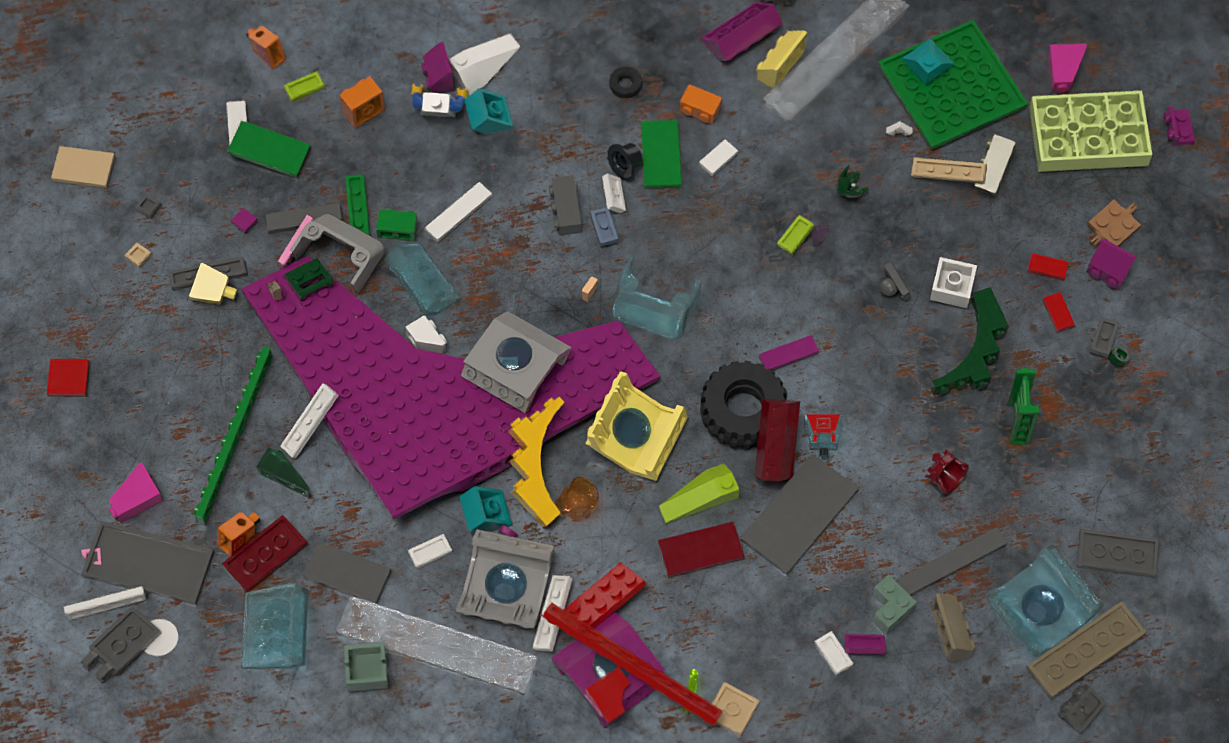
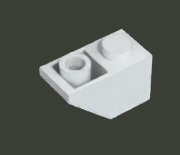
[405,315,447,354]

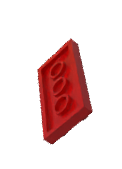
[564,562,646,629]

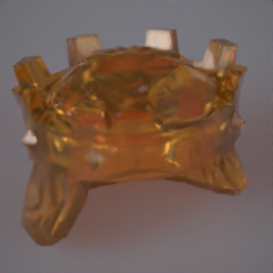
[554,476,598,521]

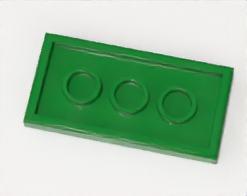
[227,120,310,178]
[641,120,682,189]

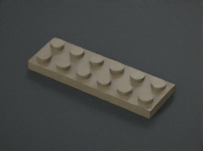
[1026,601,1146,699]

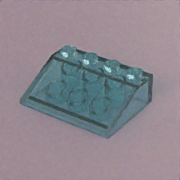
[241,583,308,669]

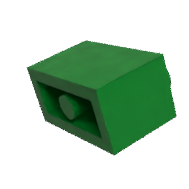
[376,209,418,242]

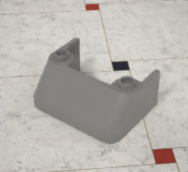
[290,214,384,294]

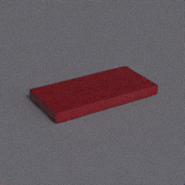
[221,515,308,593]
[658,521,744,578]

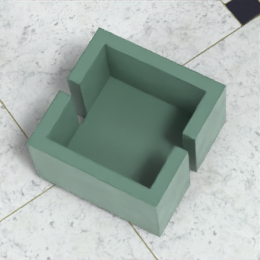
[344,642,388,692]

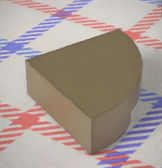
[268,281,282,301]

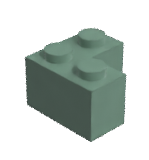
[872,575,917,635]

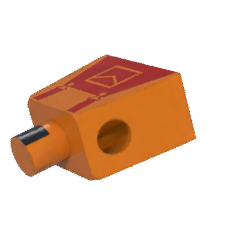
[246,26,286,70]
[218,512,261,557]

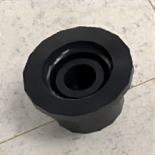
[607,143,642,179]

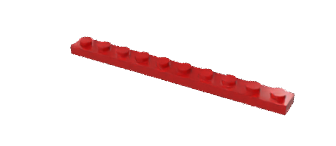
[542,602,723,726]

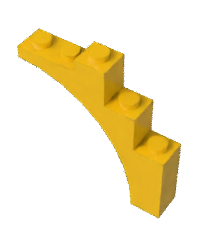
[508,397,564,527]

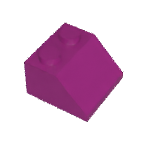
[421,42,454,94]
[1086,238,1136,290]

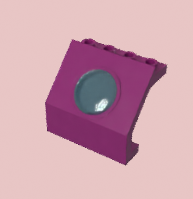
[551,612,665,728]

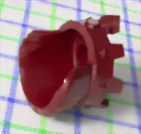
[925,450,969,495]

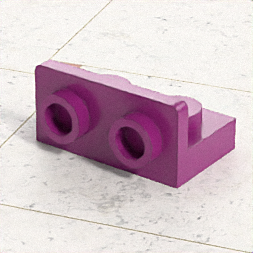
[1164,106,1195,146]

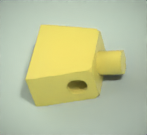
[189,263,237,305]

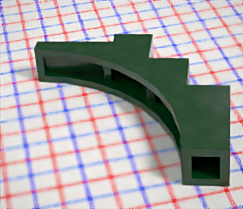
[930,287,1009,395]

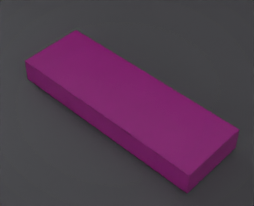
[759,335,819,370]

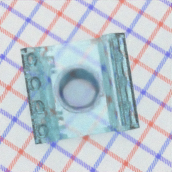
[985,545,1104,657]

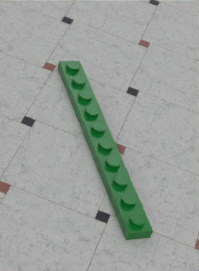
[194,346,273,525]

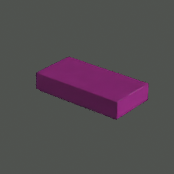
[844,634,886,654]

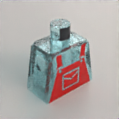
[804,414,842,460]

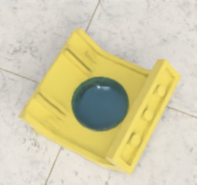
[585,371,688,481]

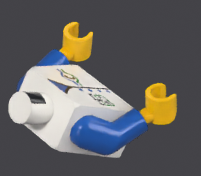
[411,84,468,118]

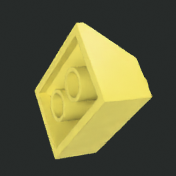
[756,30,807,90]

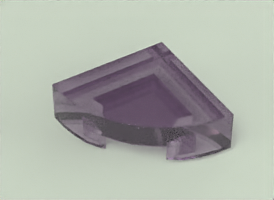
[810,224,828,247]

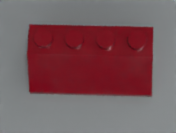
[754,399,800,481]

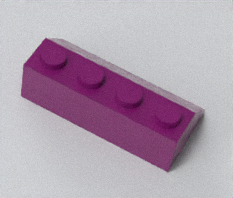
[700,1,782,61]

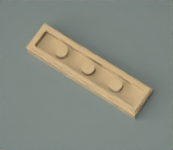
[911,158,987,183]

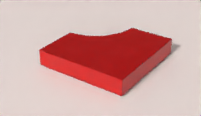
[585,667,630,724]

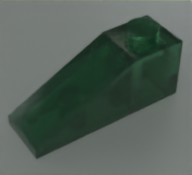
[256,447,311,498]

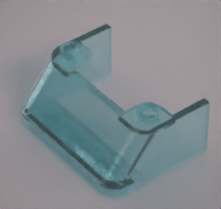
[612,256,701,339]

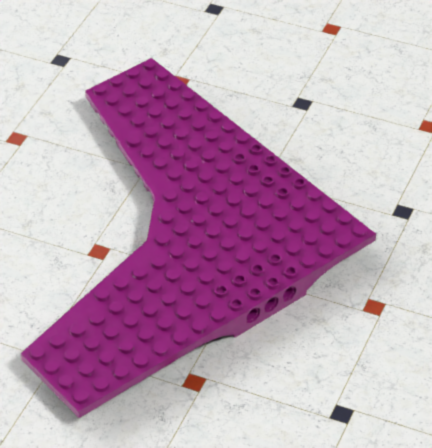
[241,256,660,520]

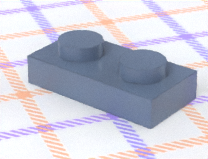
[590,207,618,247]

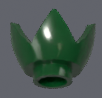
[836,165,869,198]

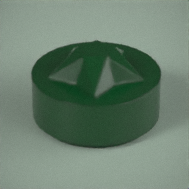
[1109,347,1129,366]

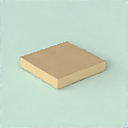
[712,682,760,737]

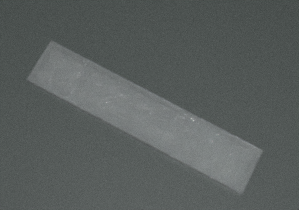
[762,0,909,124]
[336,596,538,696]

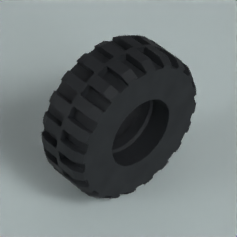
[700,361,787,449]

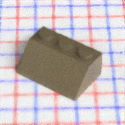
[931,593,975,663]

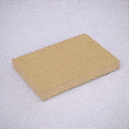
[51,146,115,188]

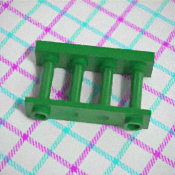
[1007,368,1039,445]

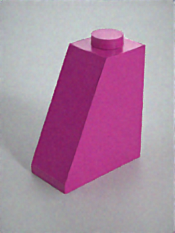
[1047,44,1087,93]
[108,463,162,523]

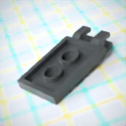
[81,606,161,684]

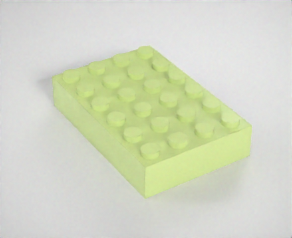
[1029,91,1152,172]

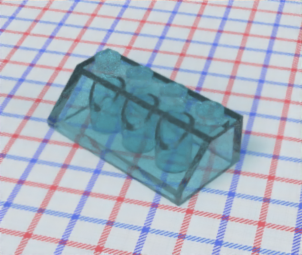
[384,243,461,316]

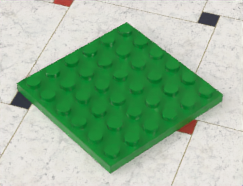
[878,20,1028,151]

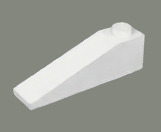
[449,34,520,95]

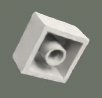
[930,257,977,308]

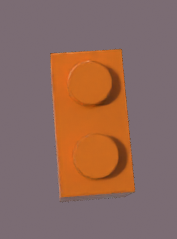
[679,84,722,124]

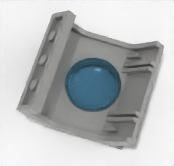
[461,311,572,413]
[456,530,554,628]

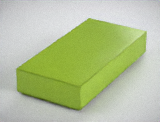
[284,71,325,102]
[777,215,815,255]

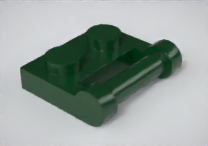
[284,258,334,301]

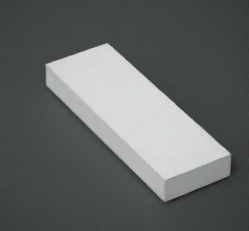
[227,101,247,144]

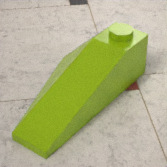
[659,463,739,524]

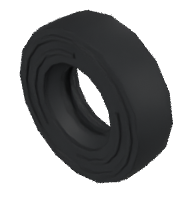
[609,66,642,98]

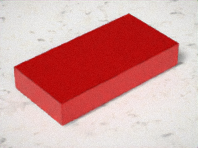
[1027,253,1069,281]
[1042,292,1075,332]

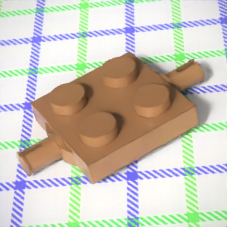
[1087,200,1141,248]

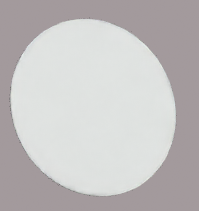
[144,619,178,656]

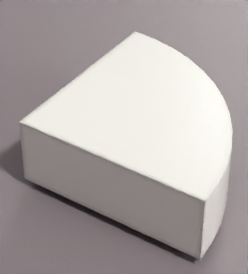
[886,121,913,136]

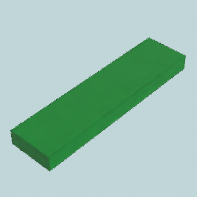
[345,174,370,236]

